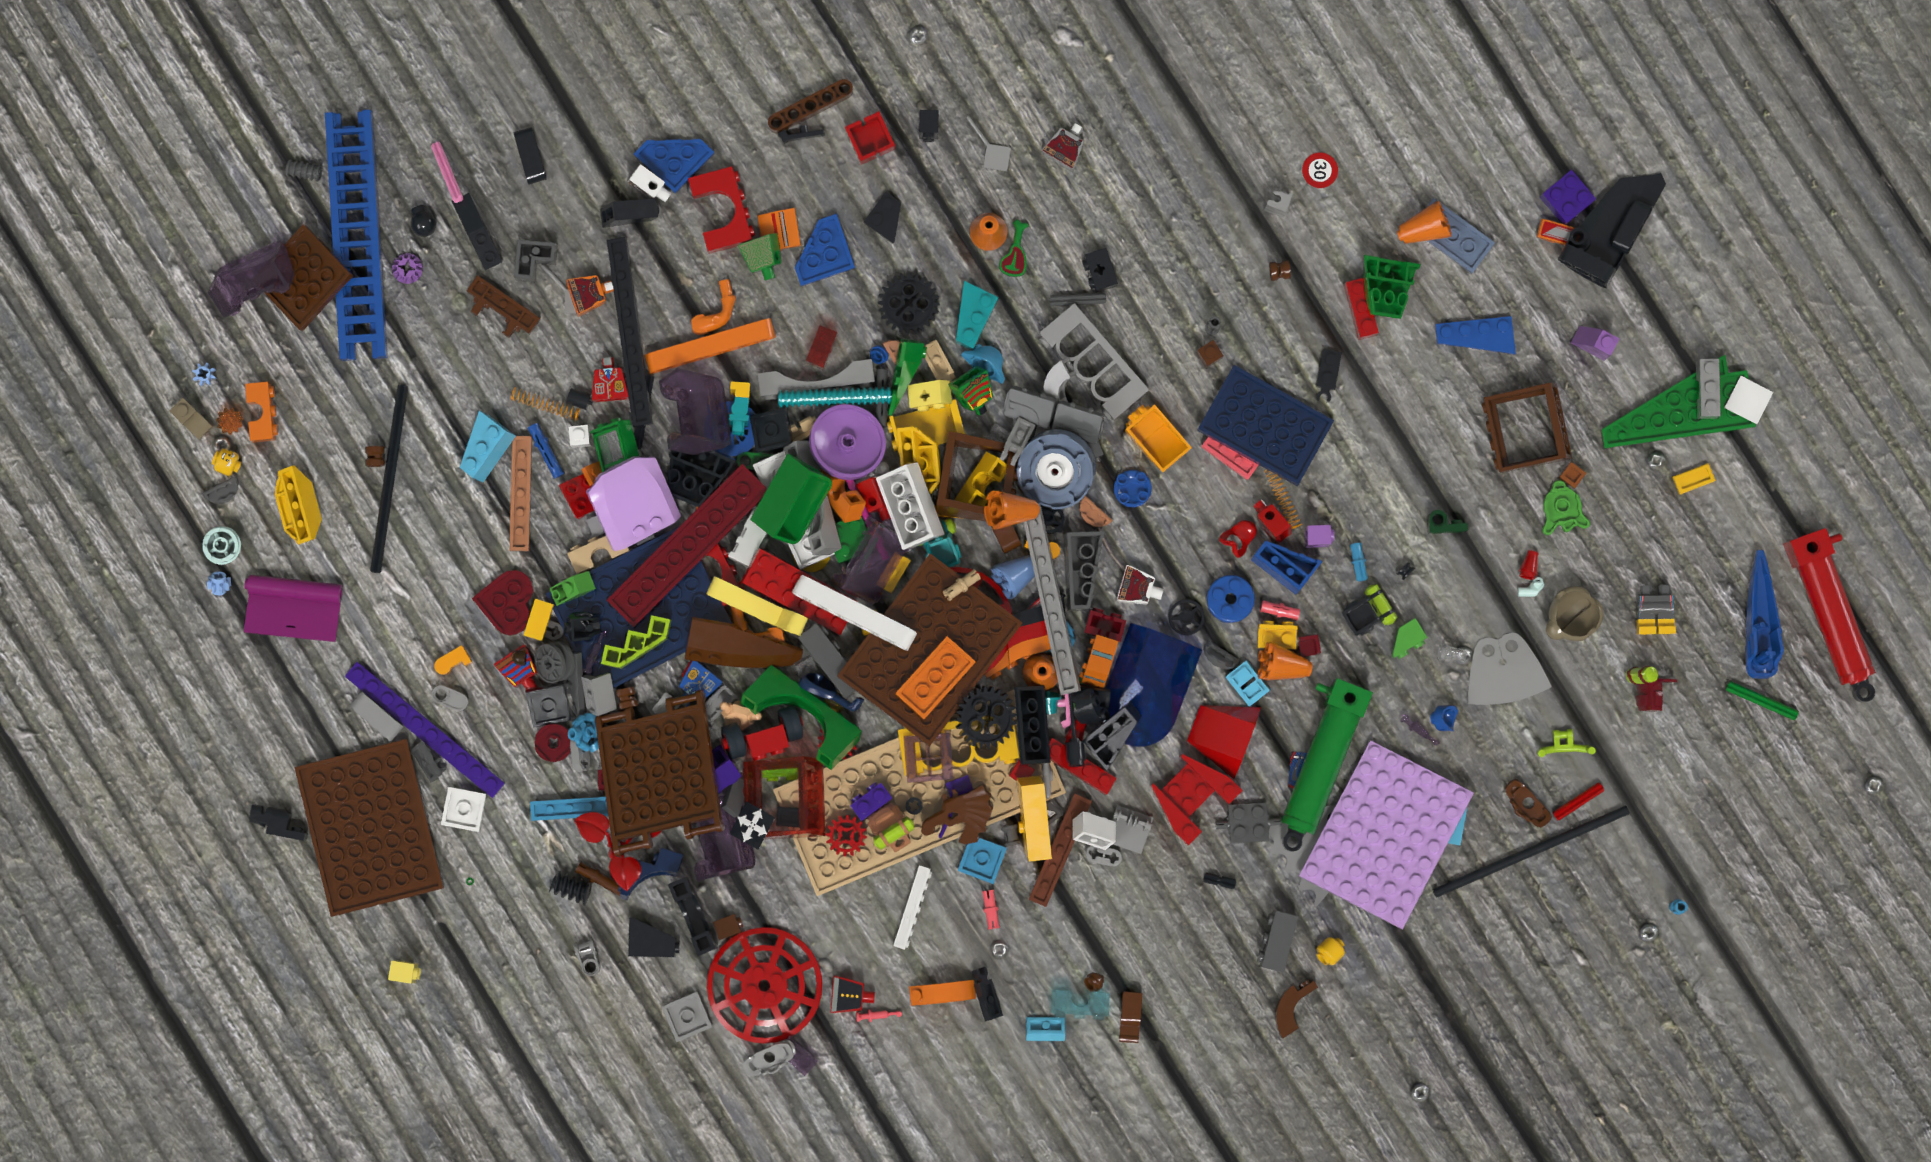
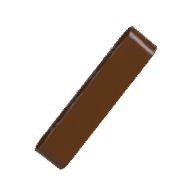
[768,79,853,134]

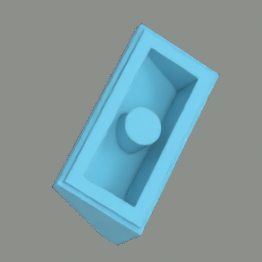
[1026,1017,1065,1041]

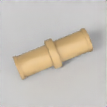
[943,569,981,601]

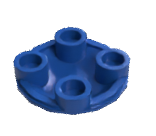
[1114,470,1152,508]

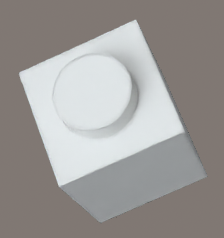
[568,425,591,448]

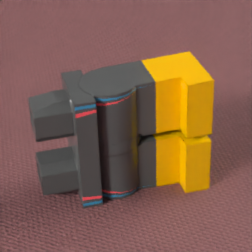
[1636,585,1676,635]

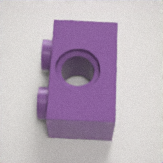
[1305,525,1335,548]

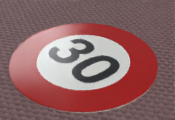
[1302,152,1338,188]

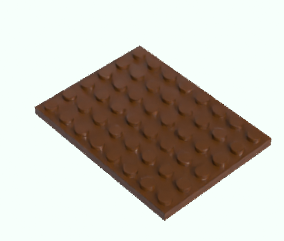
[837,554,1022,746]
[294,739,444,917]

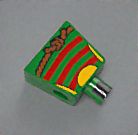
[948,366,993,415]

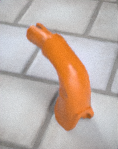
[691,279,736,335]
[731,606,785,643]

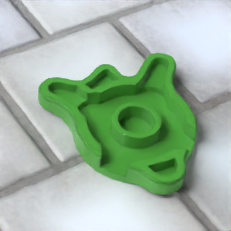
[1542,480,1590,535]

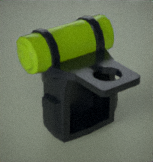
[1342,584,1398,636]

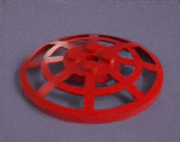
[707,927,823,1044]

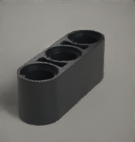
[513,127,547,185]

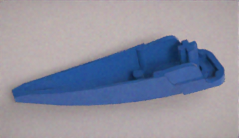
[1745,550,1784,679]

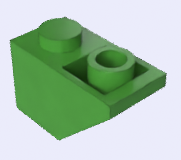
[549,571,596,606]
[1391,618,1428,659]

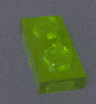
[762,768,801,782]

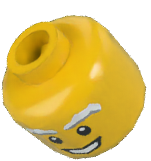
[211,448,242,476]

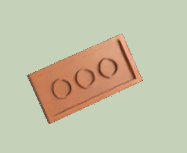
[895,636,976,720]

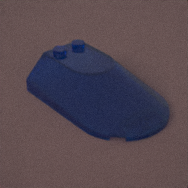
[1103,623,1202,747]

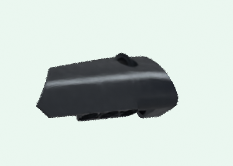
[1558,173,1666,289]

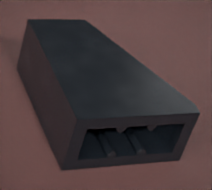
[600,198,659,228]
[628,917,680,957]

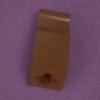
[1119,991,1143,1043]

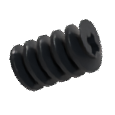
[549,871,592,906]

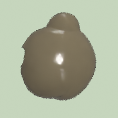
[1546,586,1603,641]

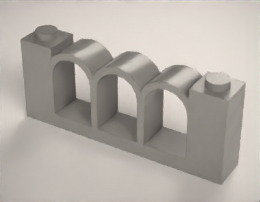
[1039,303,1149,421]

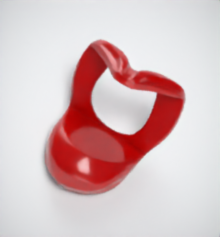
[1219,520,1257,558]

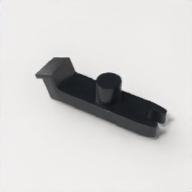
[778,125,825,144]

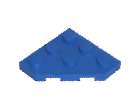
[634,139,715,194]
[795,214,855,287]

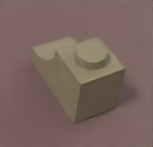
[169,398,213,440]

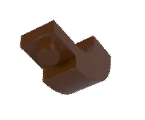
[1275,980,1318,1039]

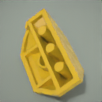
[897,426,941,495]
[274,465,322,545]

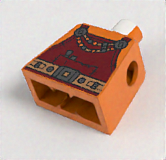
[566,275,614,317]

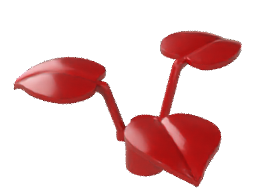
[574,812,662,891]

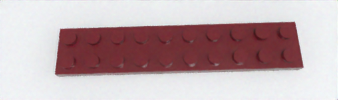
[607,464,767,627]

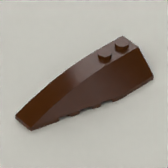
[685,617,803,668]

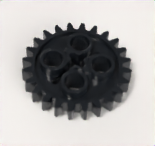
[878,273,940,335]
[954,686,1017,749]

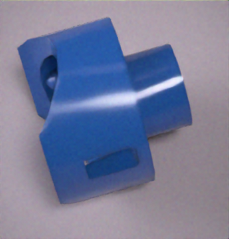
[1430,705,1459,731]

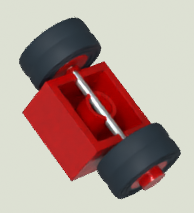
[721,706,803,761]

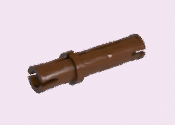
[575,861,621,896]

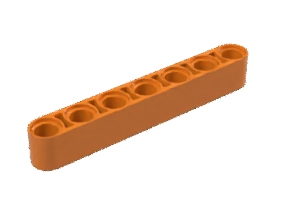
[644,318,776,374]

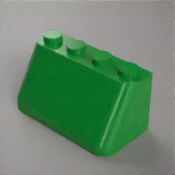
[750,454,832,544]

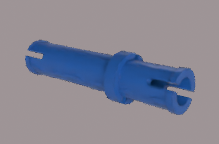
[527,423,565,479]

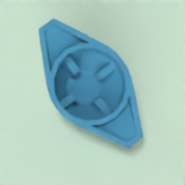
[961,344,1005,384]

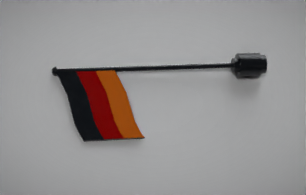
[1007,593,1086,767]

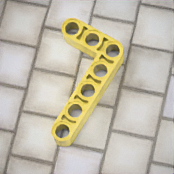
[706,577,808,636]

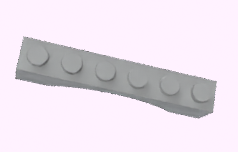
[758,359,875,401]
[784,441,842,555]

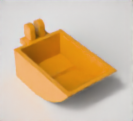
[1125,404,1192,472]

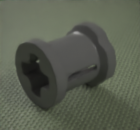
[1001,824,1021,847]

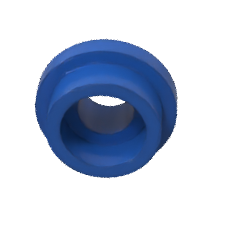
[870,345,889,364]

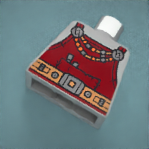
[1041,123,1084,172]

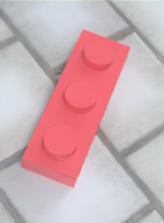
[1201,437,1259,481]

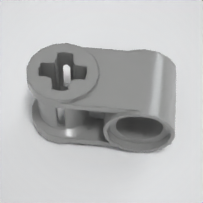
[573,938,601,976]

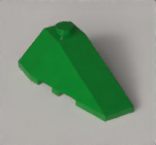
[887,338,927,416]

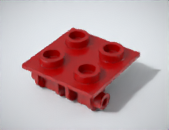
[558,474,594,519]

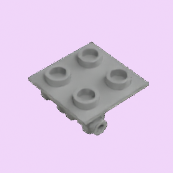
[1112,805,1153,854]

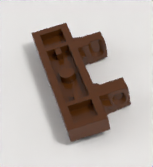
[466,275,541,338]

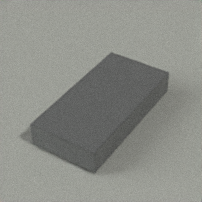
[721,778,748,817]

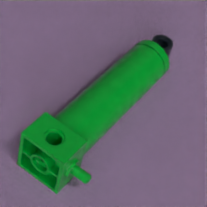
[1280,678,1373,852]

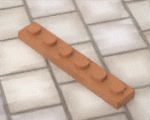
[509,436,532,551]

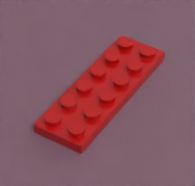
[741,548,858,635]

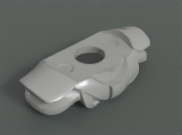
[743,1040,796,1076]

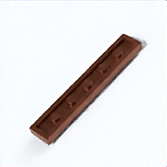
[1028,793,1092,907]

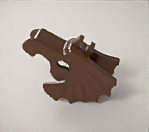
[921,784,993,844]

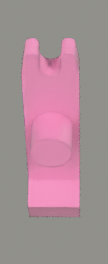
[1057,694,1071,729]

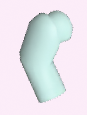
[1518,577,1544,597]

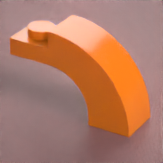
[909,980,976,1006]

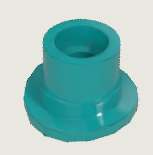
[1045,691,1062,714]

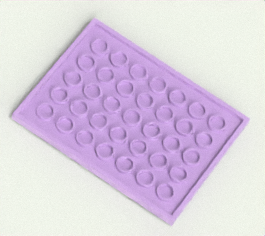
[1299,740,1474,930]

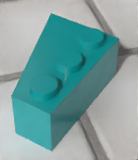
[956,281,998,351]

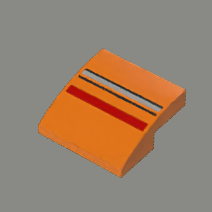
[758,208,801,251]

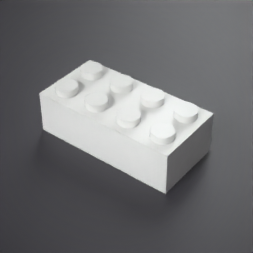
[876,462,944,550]

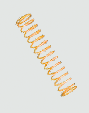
[511,387,580,421]
[1262,467,1302,529]

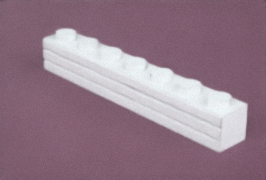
[893,865,932,950]

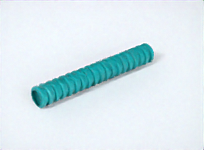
[778,387,891,408]

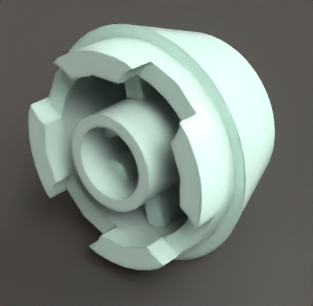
[202,526,241,565]

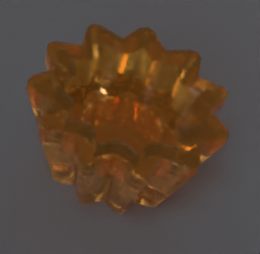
[216,408,243,435]

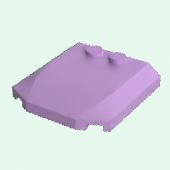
[586,456,681,551]

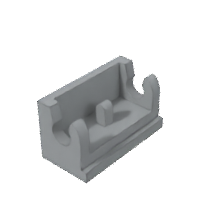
[1264,191,1293,218]

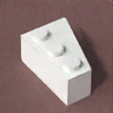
[728,506,769,568]

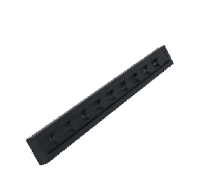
[607,237,653,428]

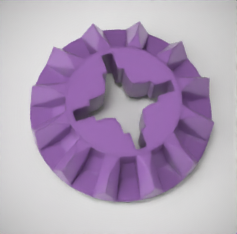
[392,253,423,284]

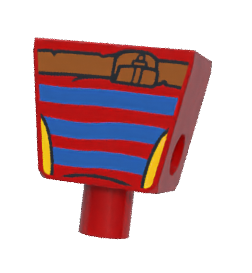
[494,644,538,690]

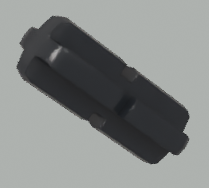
[1203,872,1236,889]

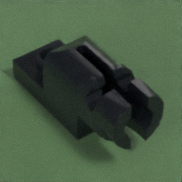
[249,804,308,841]

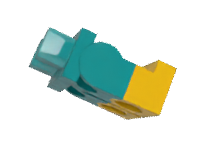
[729,381,750,436]

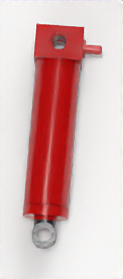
[1783,528,1876,703]

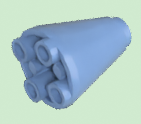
[990,554,1035,600]

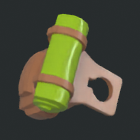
[868,803,914,852]

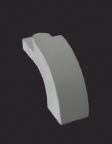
[1043,357,1077,405]

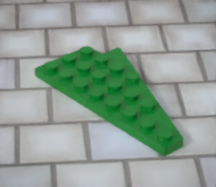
[1601,355,1756,449]

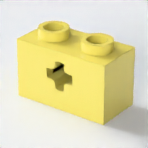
[908,380,952,412]
[388,960,421,983]

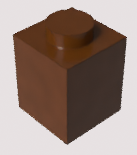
[1196,340,1224,369]
[713,914,744,940]

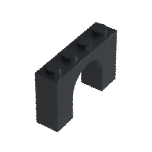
[668,877,718,956]

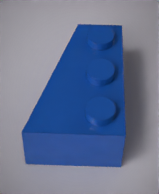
[1251,541,1322,595]

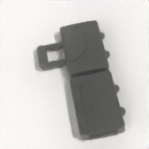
[1003,386,1105,444]

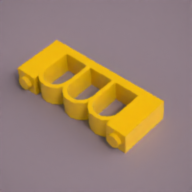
[898,716,1019,779]

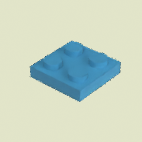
[958,838,1007,884]

